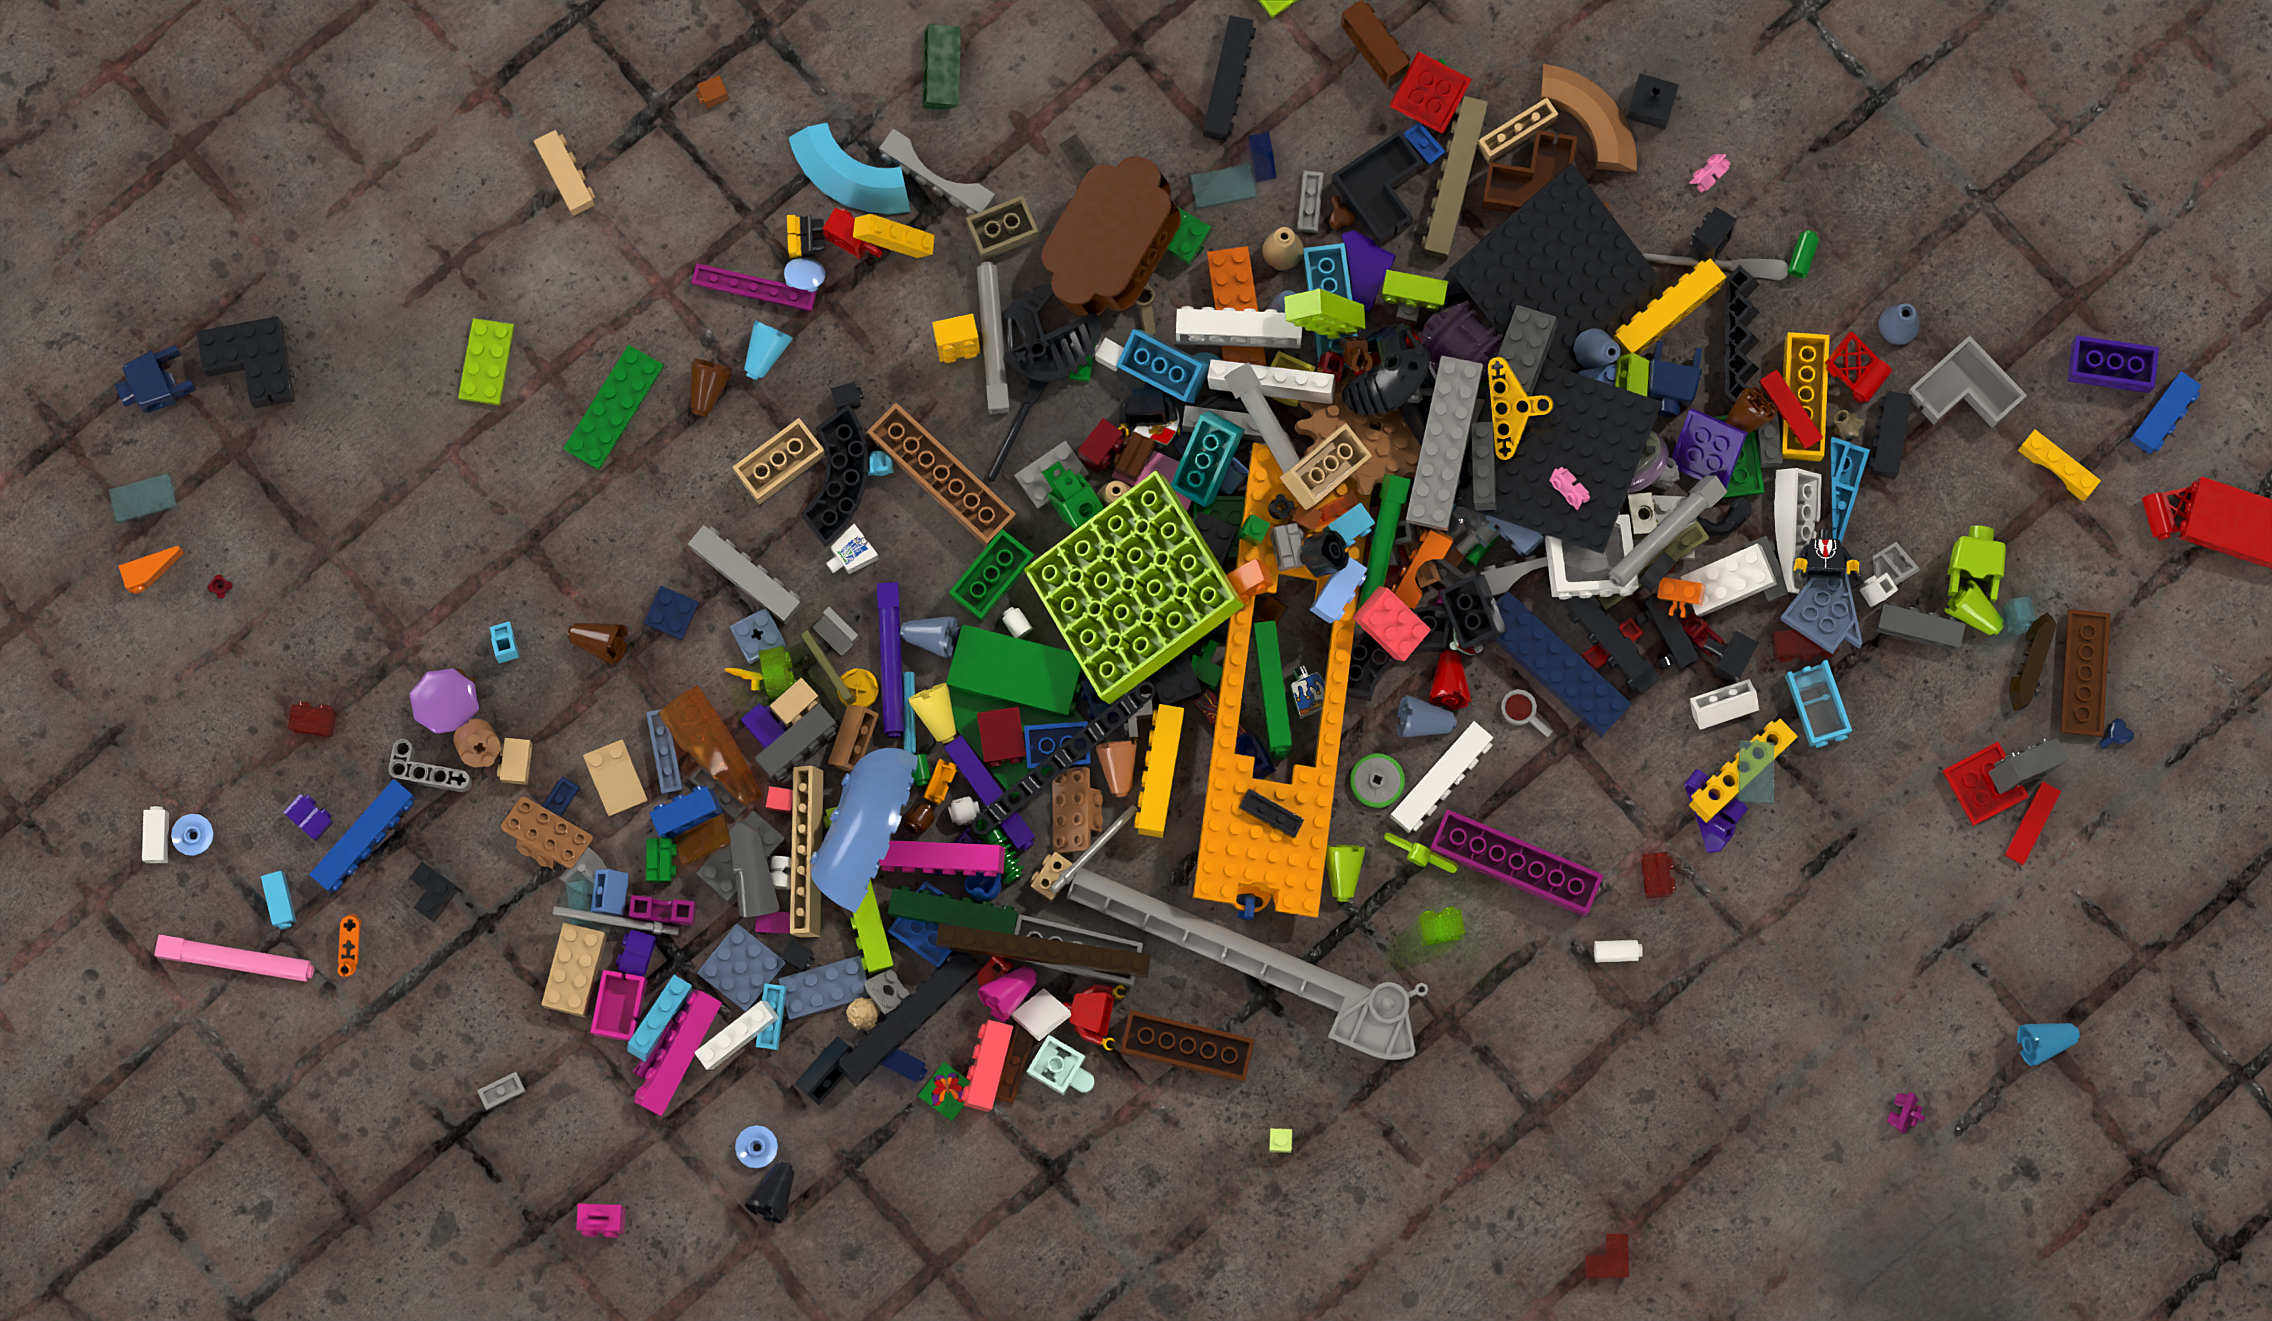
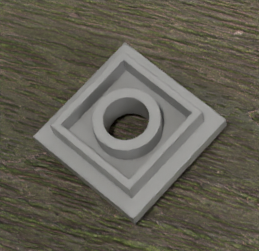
[863,968,909,1014]

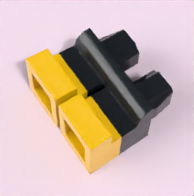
[787,215,825,258]

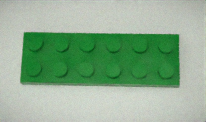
[563,345,664,471]

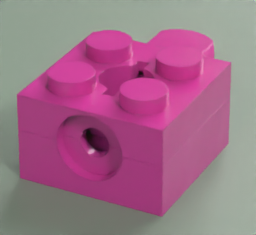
[576,1204,626,1238]

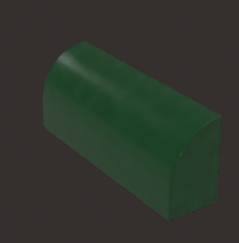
[922,24,961,110]

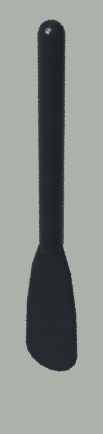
[988,379,1049,482]

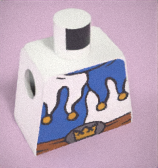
[1290,666,1325,719]

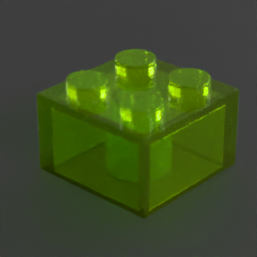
[758,646,796,699]
[1416,906,1466,947]

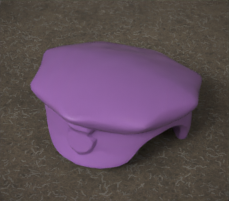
[410,668,479,734]

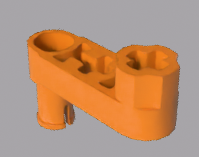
[338,914,362,977]

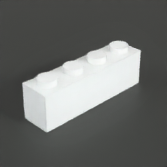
[694,1001,779,1070]

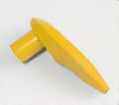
[725,668,764,690]

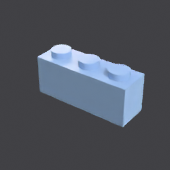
[1309,557,1367,624]

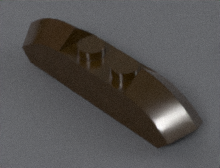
[2009,613,2057,711]

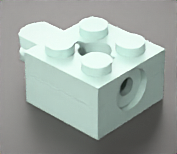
[1027,1035,1094,1095]

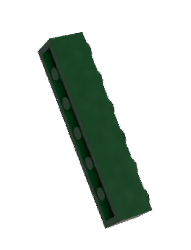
[888,886,1018,934]

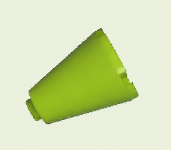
[1944,580,2004,635]
[1325,845,1365,902]

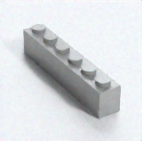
[688,525,801,625]

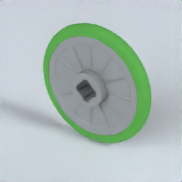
[1350,753,1405,808]

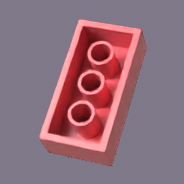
[961,1020,1013,1112]

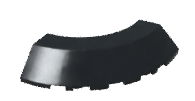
[801,404,868,546]
[1346,606,1451,701]

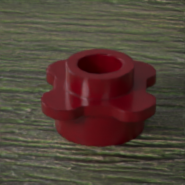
[207,574,233,599]

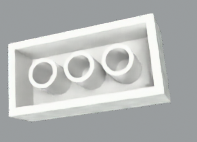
[1681,543,1777,617]

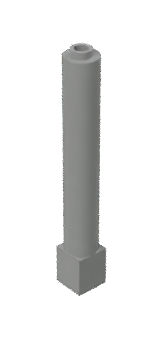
[977,262,1010,414]
[1224,362,1300,473]
[1609,476,1727,587]

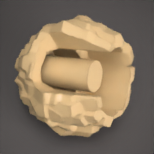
[846,997,880,1030]

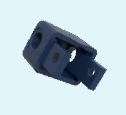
[1647,340,1702,418]
[115,345,196,413]

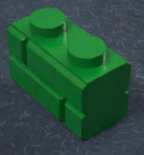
[646,838,677,883]

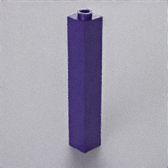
[944,735,1035,852]

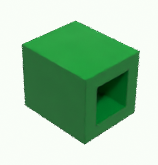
[1237,514,1270,547]

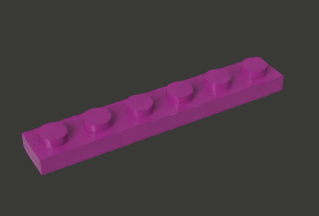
[691,263,817,312]

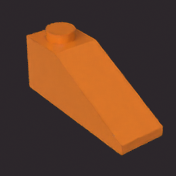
[119,545,184,594]

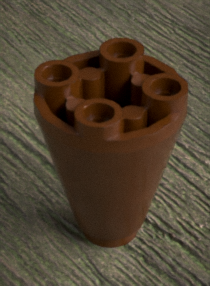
[691,358,732,417]
[1724,387,1777,434]

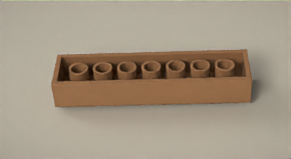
[867,403,1017,547]

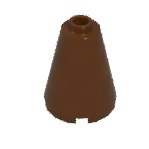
[567,623,628,665]

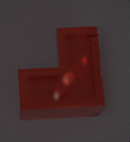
[1584,1234,1629,1279]

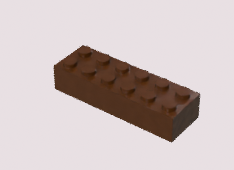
[1120,1010,1255,1083]

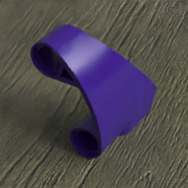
[1342,230,1396,313]
[1684,769,1748,853]

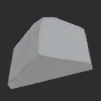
[1873,542,1920,585]

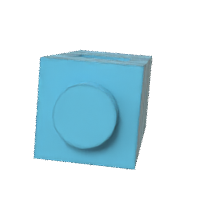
[261,871,297,929]

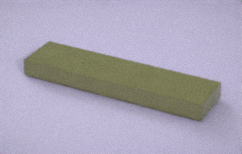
[801,630,856,705]

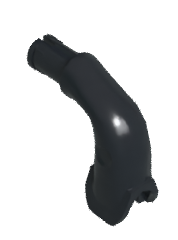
[1697,497,1752,536]

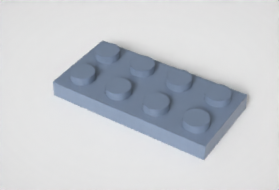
[778,955,871,1020]

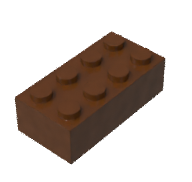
[1340,0,1410,89]

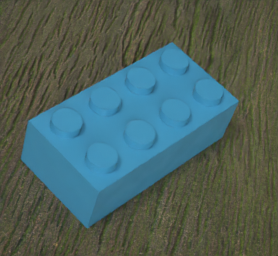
[1116,329,1210,403]

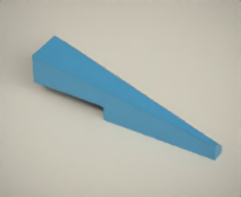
[1831,437,1870,543]

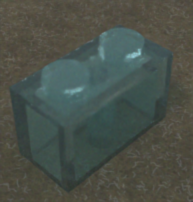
[2002,596,2036,634]

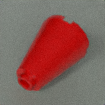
[1429,649,1471,710]

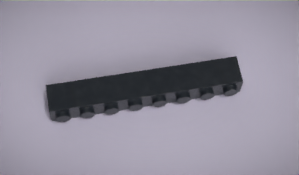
[839,951,979,1087]

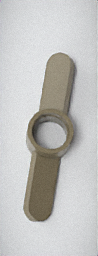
[1135,282,1156,335]

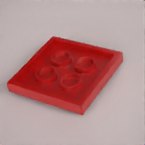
[1389,51,1472,134]
[1942,742,2029,826]

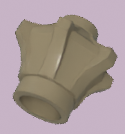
[1833,410,1865,441]

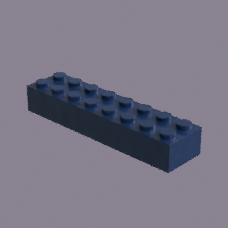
[1493,591,1632,738]

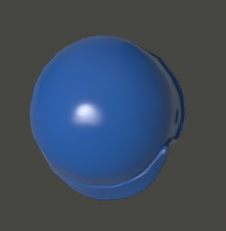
[964,872,1001,903]

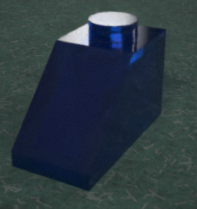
[1248,132,1277,182]

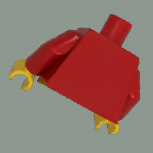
[1063,984,1125,1050]

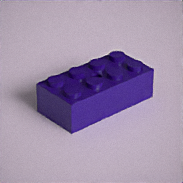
[2067,335,2159,393]

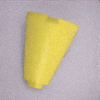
[908,683,956,744]

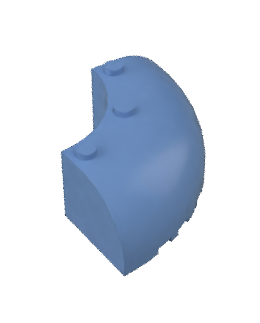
[810,748,918,913]

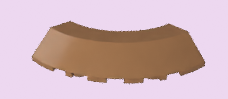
[1540,64,1637,172]

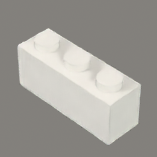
[1690,679,1759,730]

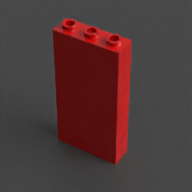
[2179,476,2272,569]

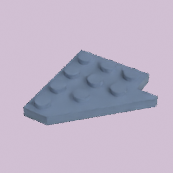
[1781,569,1862,654]

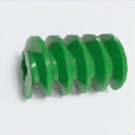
[990,836,1027,885]

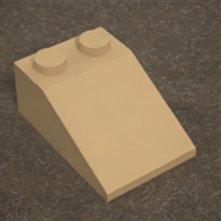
[583,739,648,817]

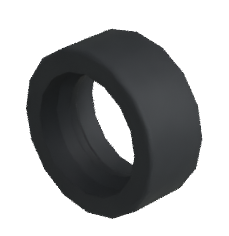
[1638,552,1676,592]

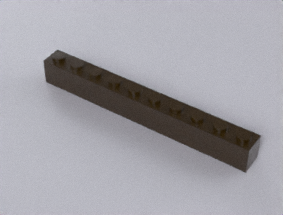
[936,923,1151,978]

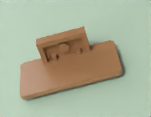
[1052,767,1103,854]
[501,797,593,869]

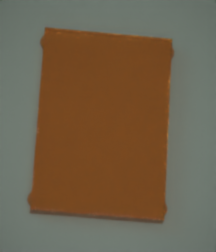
[675,813,730,867]

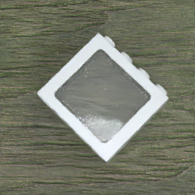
[1544,514,1639,599]

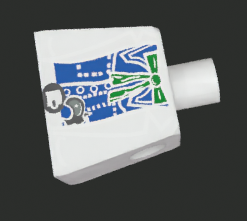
[826,524,879,574]

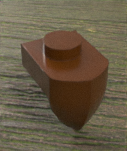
[1257,596,1288,626]

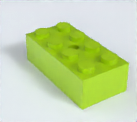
[1284,289,1365,339]

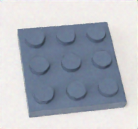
[697,924,787,1012]

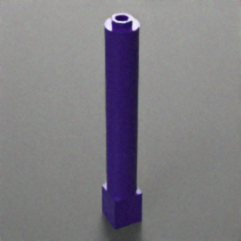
[877,582,905,738]

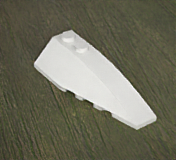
[1774,468,1822,594]

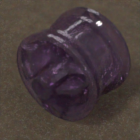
[1419,301,1505,383]

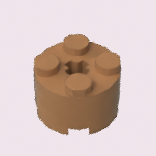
[453,719,500,767]

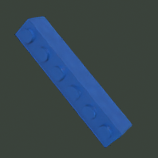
[309,779,416,894]

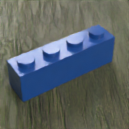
[2130,371,2202,454]

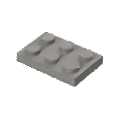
[1014,441,1089,510]

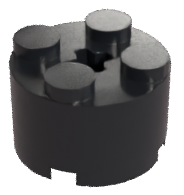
[1300,530,1349,578]

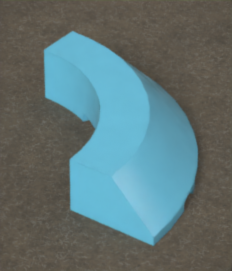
[789,123,911,215]

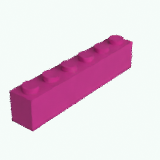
[878,840,1005,877]
[634,989,722,1116]

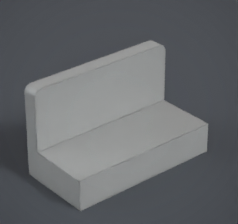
[813,607,860,656]

